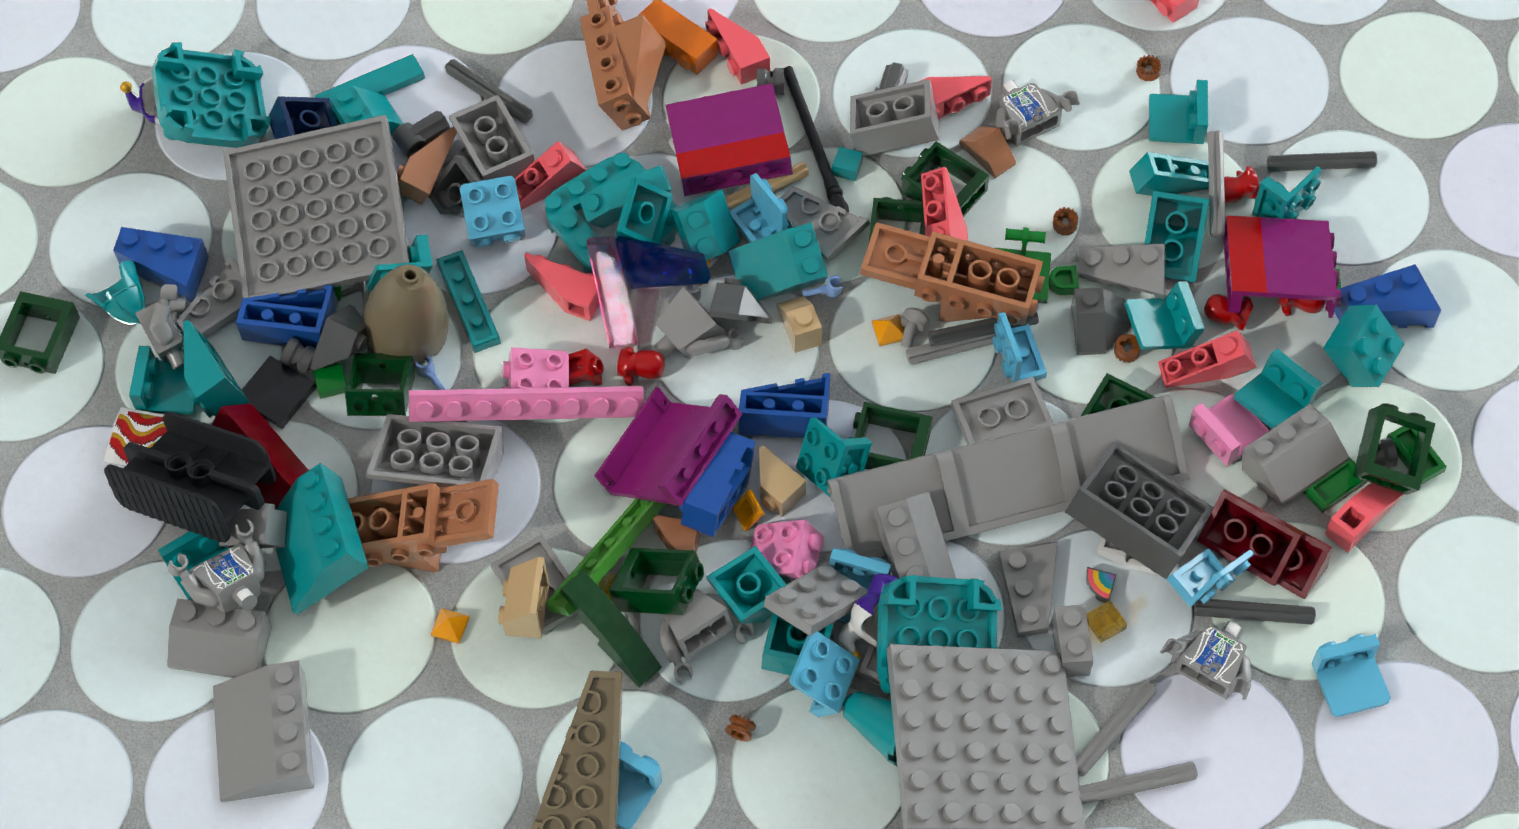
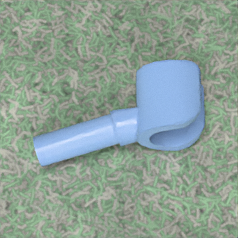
[802,276,843,298]
[415,355,445,390]

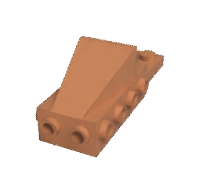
[580,0,666,130]
[860,222,1045,326]
[348,479,499,572]

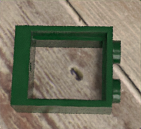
[901,141,989,217]
[868,197,926,245]
[0,291,80,374]
[345,353,415,416]
[849,402,933,470]
[1353,403,1435,495]
[609,548,704,615]

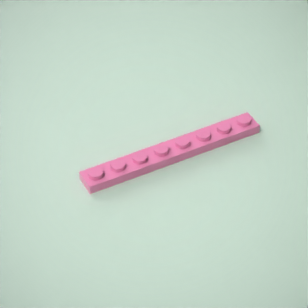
[409,386,644,422]

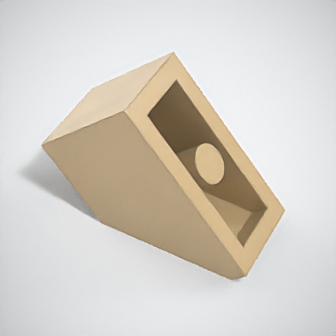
[777,296,822,353]
[759,445,806,517]

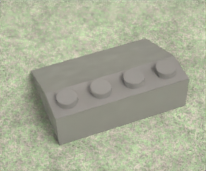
[366,414,504,487]
[213,660,314,802]

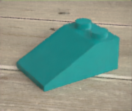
[1144,191,1209,283]
[728,222,828,301]
[183,320,250,418]

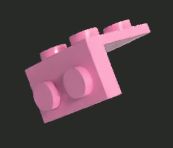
[502,347,569,389]
[1189,394,1269,467]
[750,520,824,581]

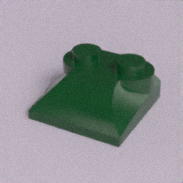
[1081,373,1156,416]

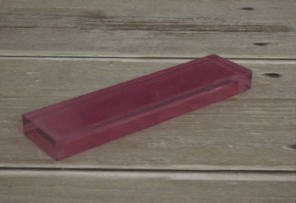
[586,236,639,348]

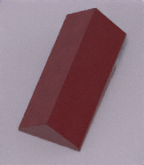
[211,403,309,510]
[1197,489,1333,599]

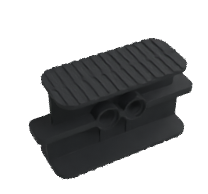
[104,412,276,543]

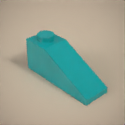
[1129,152,1209,196]
[579,165,672,229]

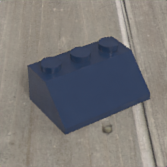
[269,96,337,139]

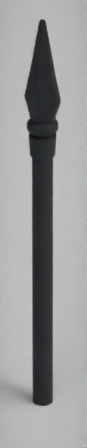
[784,66,849,212]

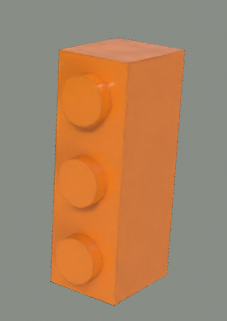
[638,0,718,75]

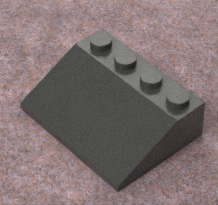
[1065,442,1214,579]

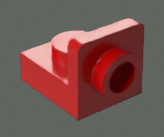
[568,349,604,386]

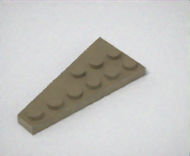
[531,670,623,829]

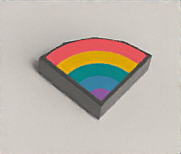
[1086,567,1117,605]

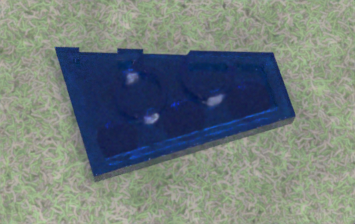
[614,235,711,289]

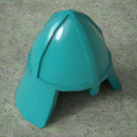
[85,260,145,325]

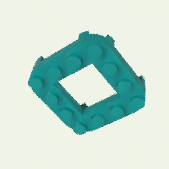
[545,153,678,279]

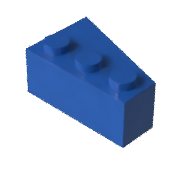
[113,227,209,303]
[1334,264,1441,328]
[236,284,338,348]
[739,373,830,438]
[679,432,756,537]

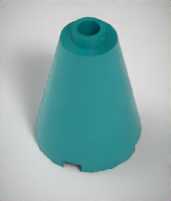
[842,691,897,766]

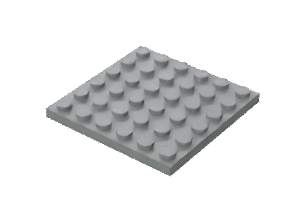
[223,115,410,298]
[886,644,1085,829]

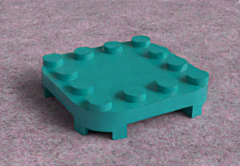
[152,42,271,148]
[877,575,1002,695]

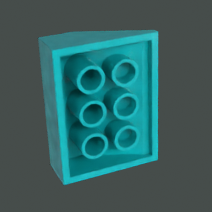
[275,463,369,615]

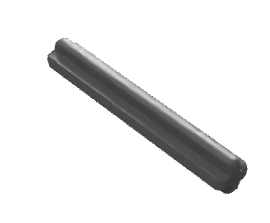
[445,59,533,123]
[1267,151,1377,172]
[928,310,1039,346]
[1194,599,1316,624]

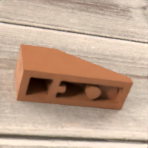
[396,126,457,205]

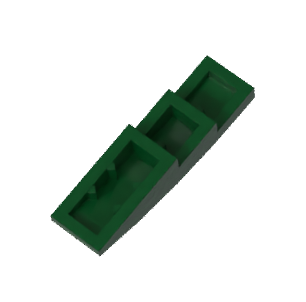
[559,570,662,688]

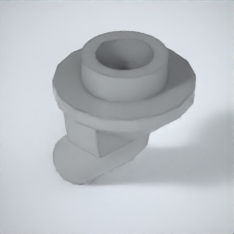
[900,307,930,348]

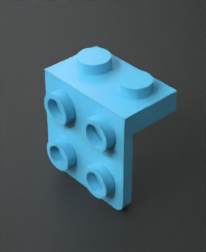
[730,173,789,243]
[460,176,525,248]
[992,312,1047,382]
[830,547,891,624]
[1166,548,1254,607]
[789,631,860,717]
[1311,634,1391,717]
[617,741,662,829]

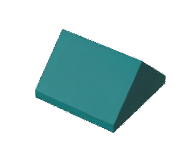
[616,177,673,248]
[706,546,787,624]

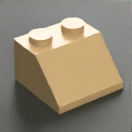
[498,557,550,638]

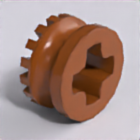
[1136,55,1161,81]
[1052,207,1079,235]
[1114,334,1141,363]
[725,714,756,742]

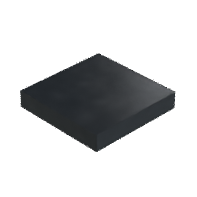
[242,356,317,429]

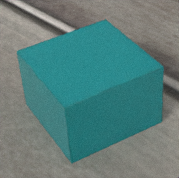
[832,146,863,181]

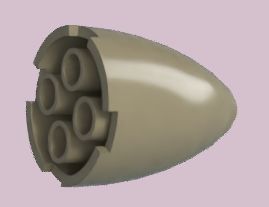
[363,264,448,366]

